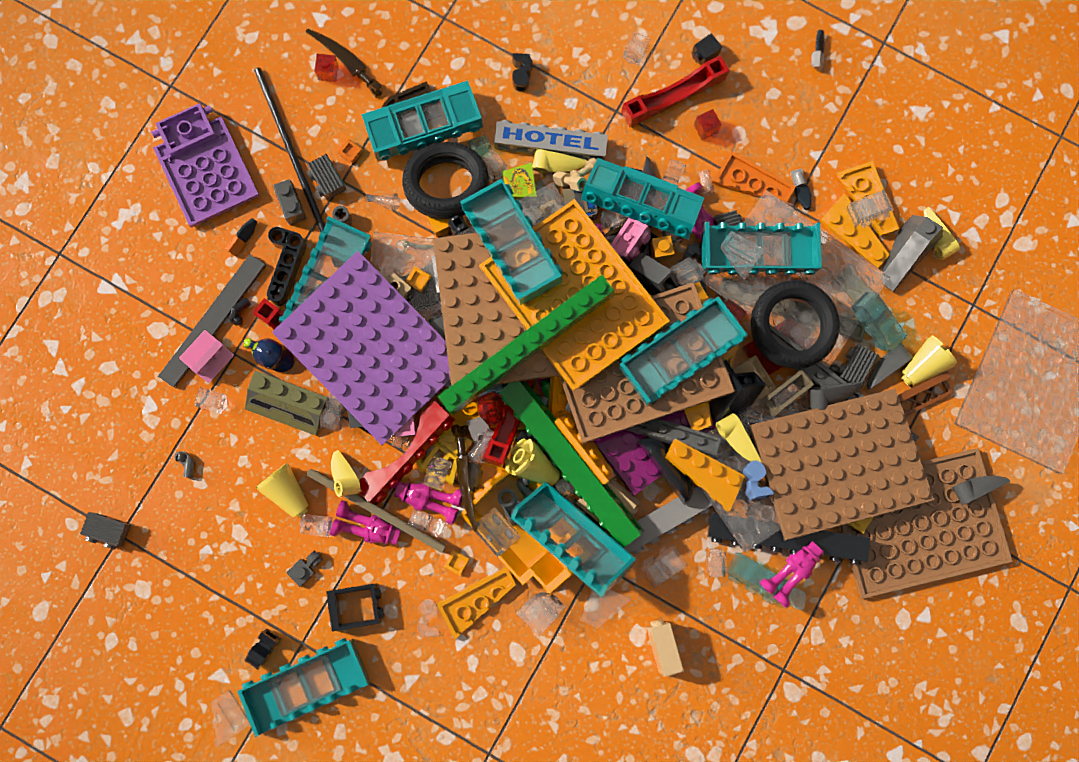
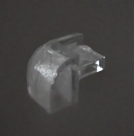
[516,592,566,637]

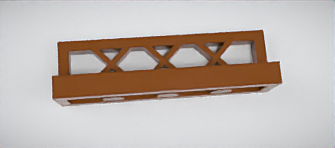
[898,371,953,417]

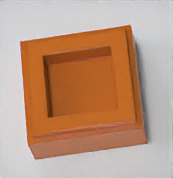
[337,138,364,165]

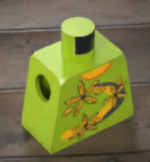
[494,163,537,203]

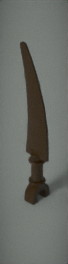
[306,29,382,98]
[451,424,478,532]

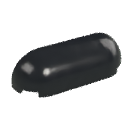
[638,438,693,505]

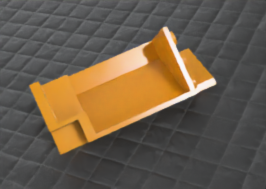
[456,462,591,594]

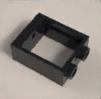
[326,583,384,632]

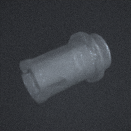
[698,170,715,195]

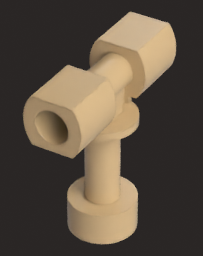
[553,158,597,191]

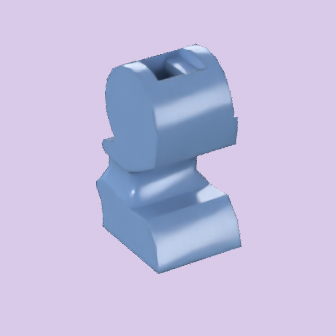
[743,461,774,501]

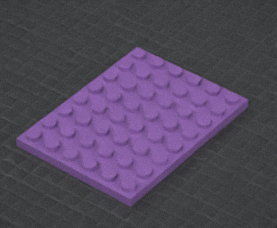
[272,251,450,445]

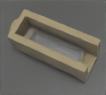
[761,370,814,417]

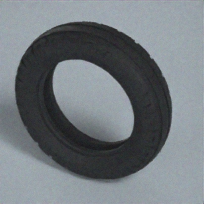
[402,142,489,219]
[750,280,840,369]

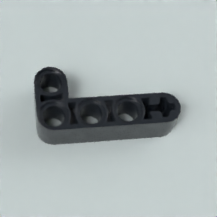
[267,227,306,306]

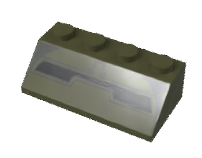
[245,371,331,436]

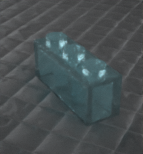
[851,292,907,351]
[725,552,788,605]

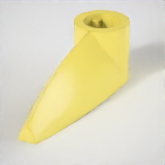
[532,150,587,173]
[924,207,960,260]
[716,413,762,462]
[331,450,360,497]

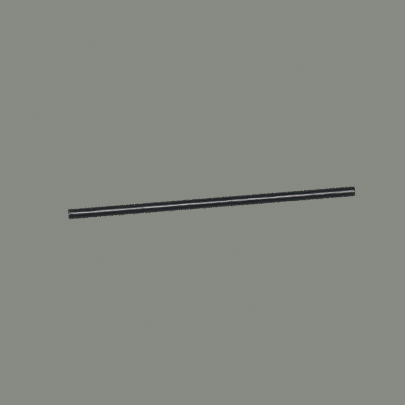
[254,67,342,267]

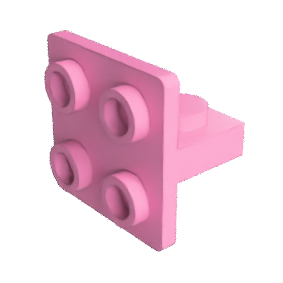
[611,218,651,263]
[179,330,234,383]

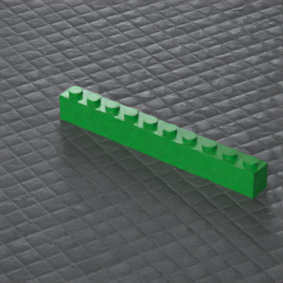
[438,274,615,415]
[499,381,645,548]

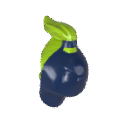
[243,338,294,372]

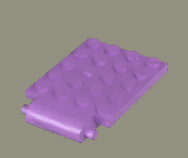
[151,103,260,228]

